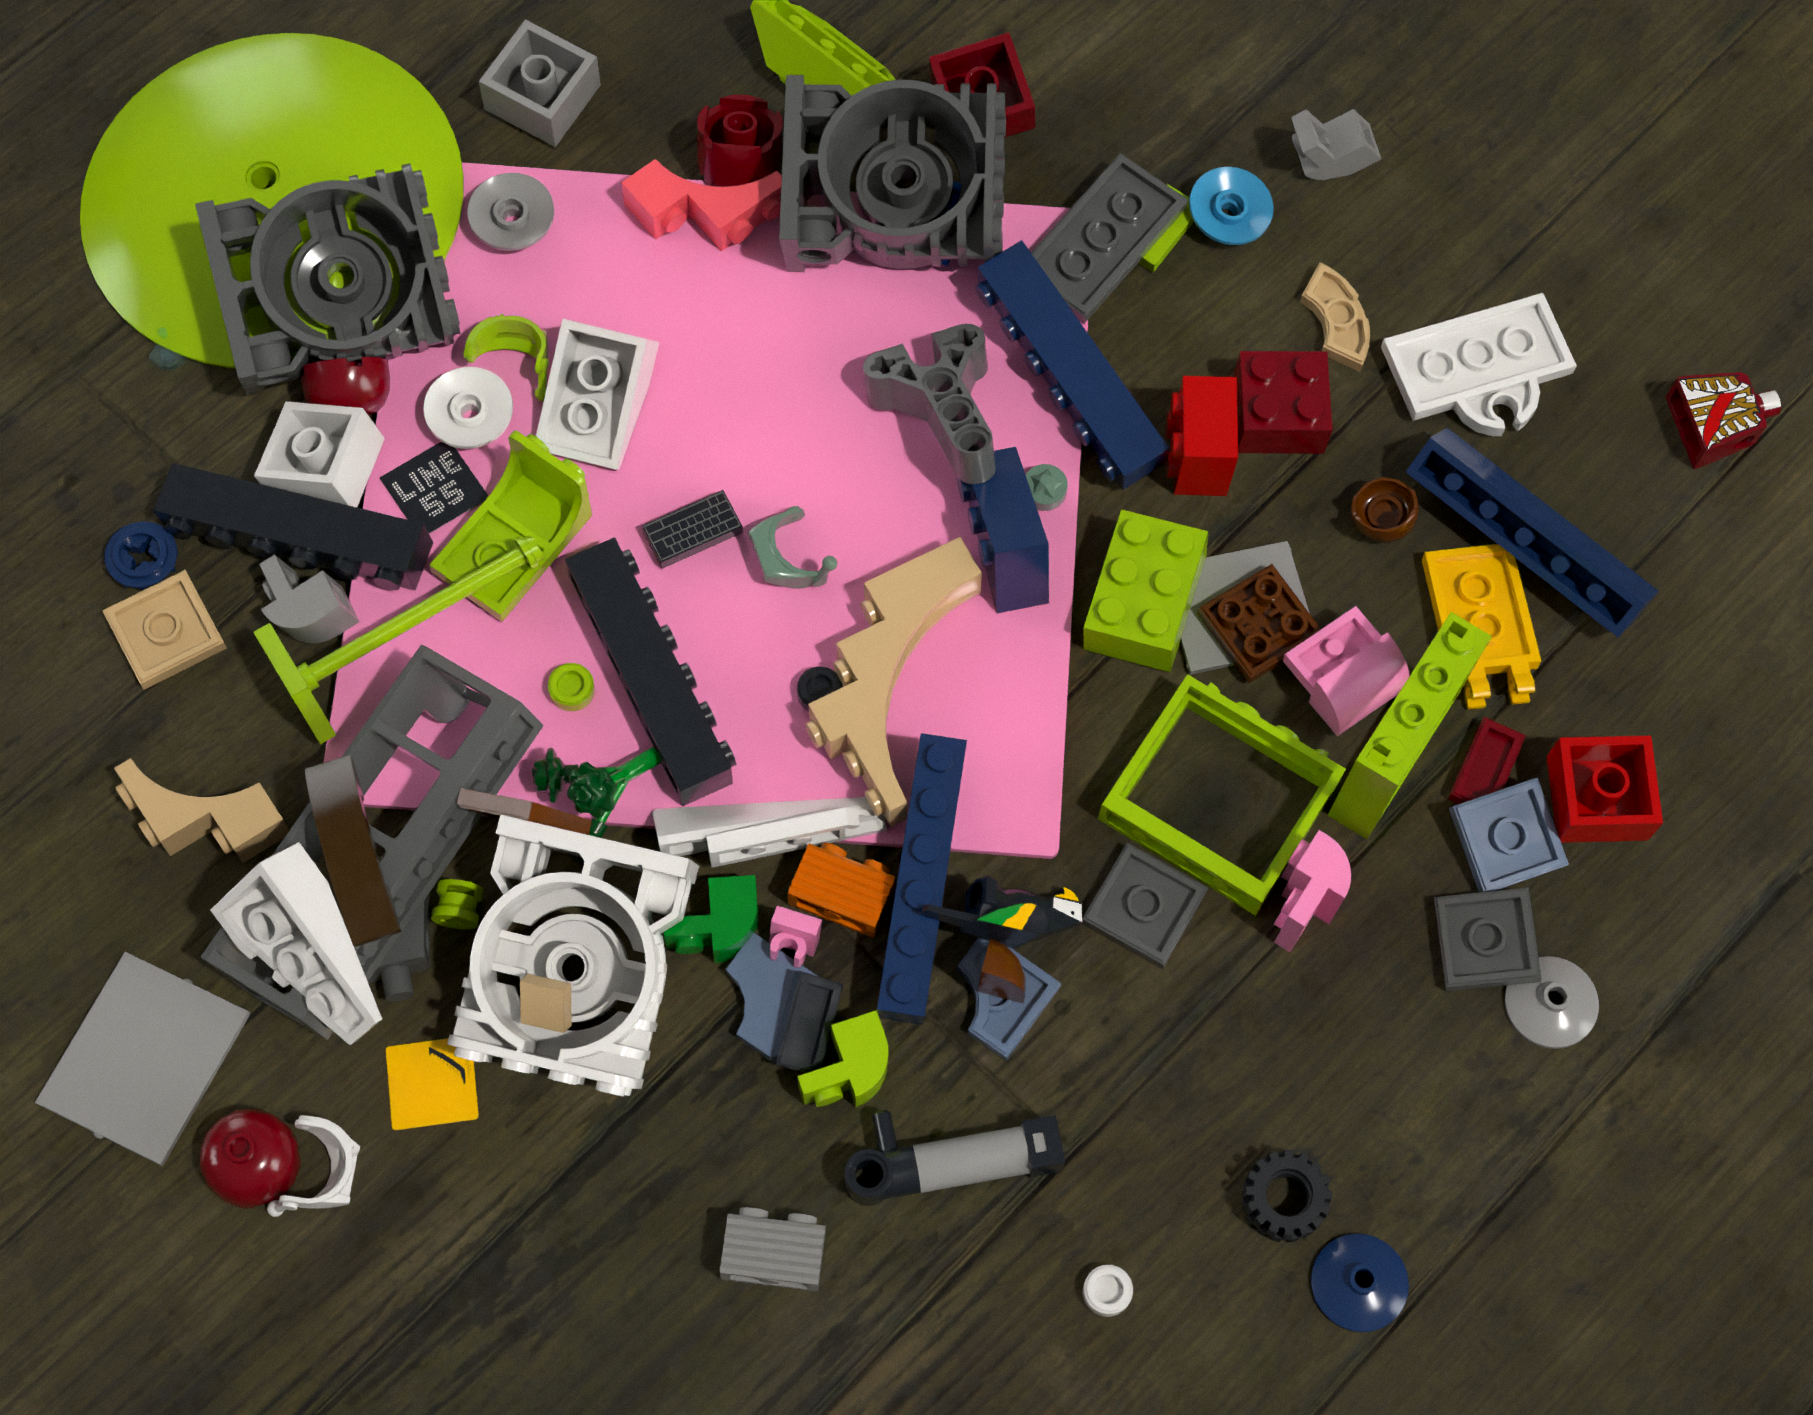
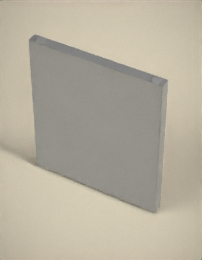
[1180,541,1310,675]

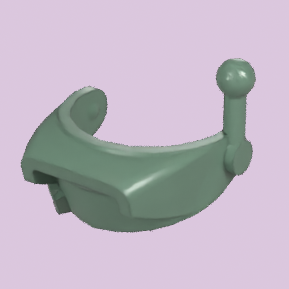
[748,506,838,589]

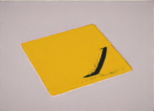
[386,1039,479,1130]

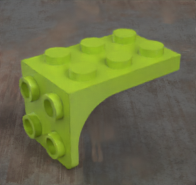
[429,430,592,622]

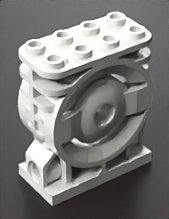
[447,815,699,1096]

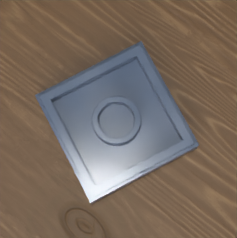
[1449,778,1569,893]

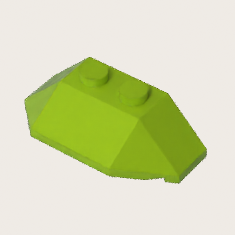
[750,0,895,96]

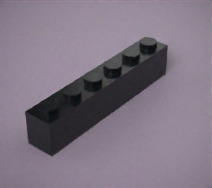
[153,463,434,590]
[565,537,737,806]

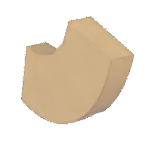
[1300,262,1370,372]

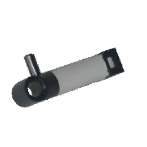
[845,1110,1065,1206]

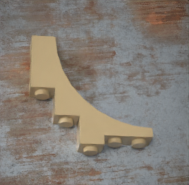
[805,537,982,828]

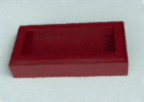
[1448,717,1526,804]

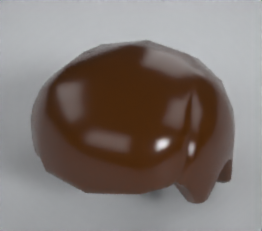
[1351,477,1419,543]

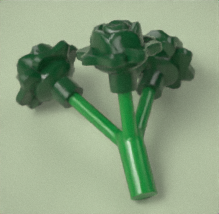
[532,747,661,865]

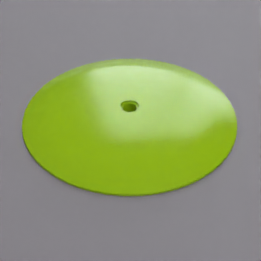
[80,33,464,368]

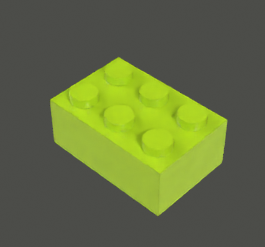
[1083,509,1208,672]

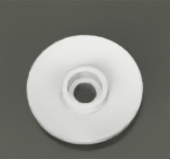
[423,367,513,449]

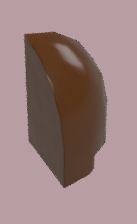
[977,938,1026,1003]

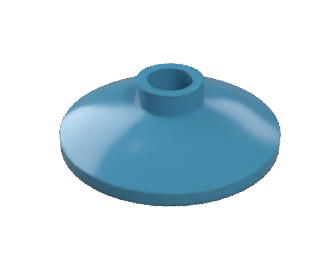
[1189,167,1274,245]

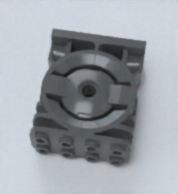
[779,75,1006,272]
[195,163,461,395]

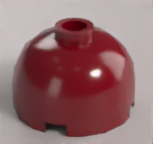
[300,357,390,416]
[200,1108,301,1209]

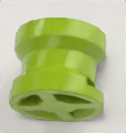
[431,879,484,930]

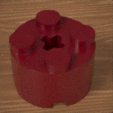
[697,94,783,187]

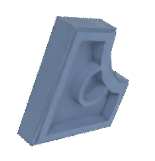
[726,932,817,1061]
[957,938,1061,1061]

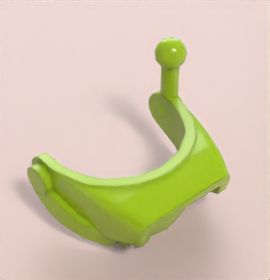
[463,314,549,401]

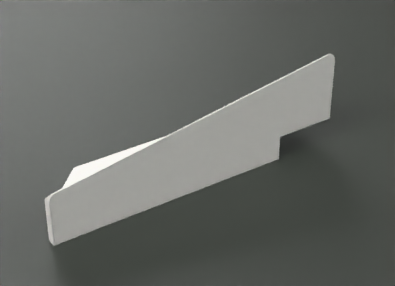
[653,797,887,868]

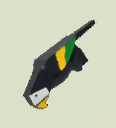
[922,875,1082,949]

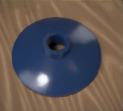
[1311,1234,1409,1333]

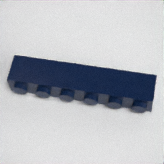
[975,240,1169,490]
[1406,428,1659,637]
[877,733,967,1025]

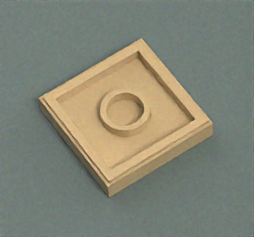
[102,570,227,690]

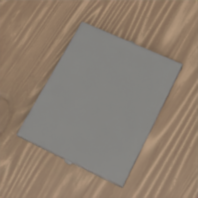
[35,952,250,1167]

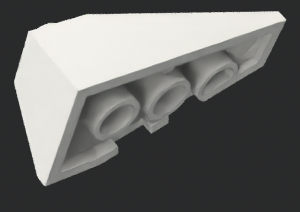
[211,842,382,1045]

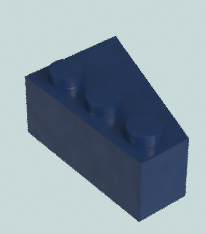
[958,447,1049,613]

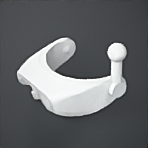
[267,1115,360,1217]

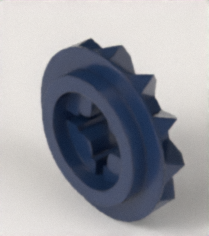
[104,521,179,590]

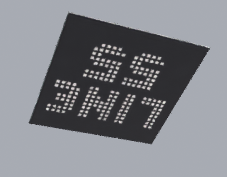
[380,442,488,534]

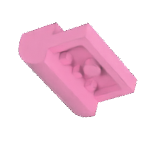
[1283,606,1410,736]
[1274,830,1351,952]

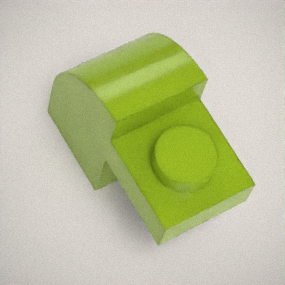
[798,1010,888,1108]

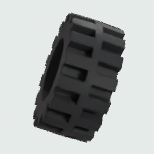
[1241,1150,1332,1243]

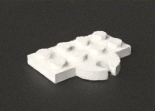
[1381,293,1577,436]

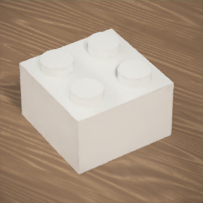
[254,402,385,507]

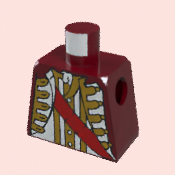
[1665,372,1781,469]

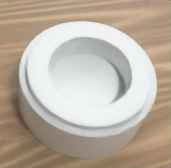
[1083,1265,1133,1317]

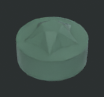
[1026,464,1068,511]

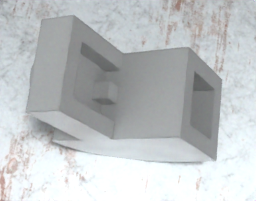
[1291,109,1381,180]
[259,555,360,643]

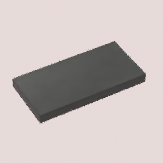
[1031,153,1188,324]

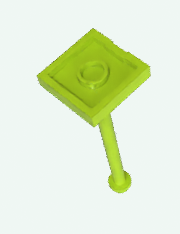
[254,535,544,744]

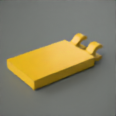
[1422,544,1541,710]

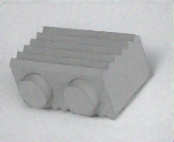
[720,1207,826,1291]

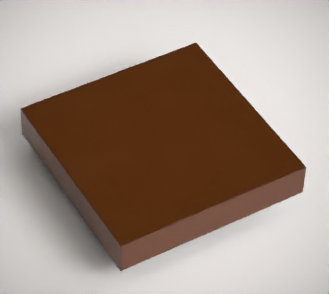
[1197,564,1321,684]

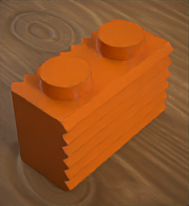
[787,842,896,938]

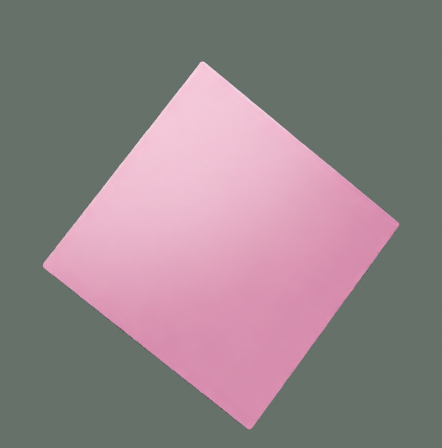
[324,162,1088,859]

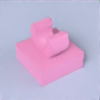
[769,906,822,968]

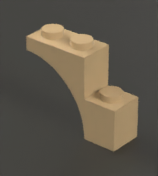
[114,758,290,863]

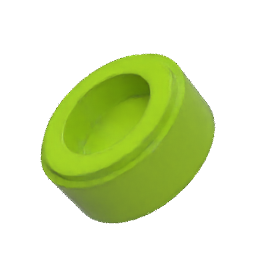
[548,663,595,711]

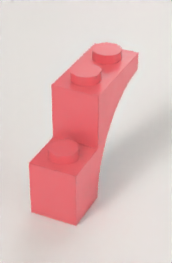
[621,159,782,251]

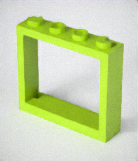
[1327,612,1492,839]
[1098,674,1346,916]

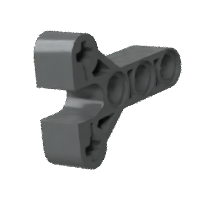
[863,323,996,484]

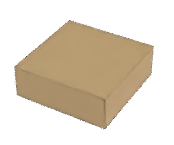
[520,974,572,1033]

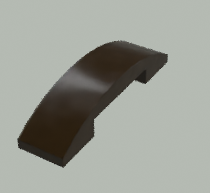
[305,754,402,947]

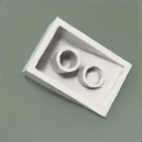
[536,319,659,470]

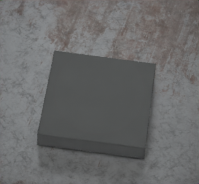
[1081,843,1208,970]
[1434,888,1542,991]

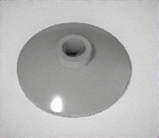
[467,173,554,251]
[1504,956,1599,1049]

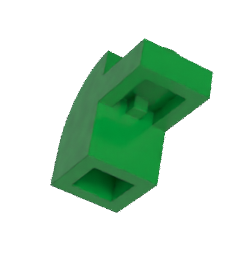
[664,875,758,964]

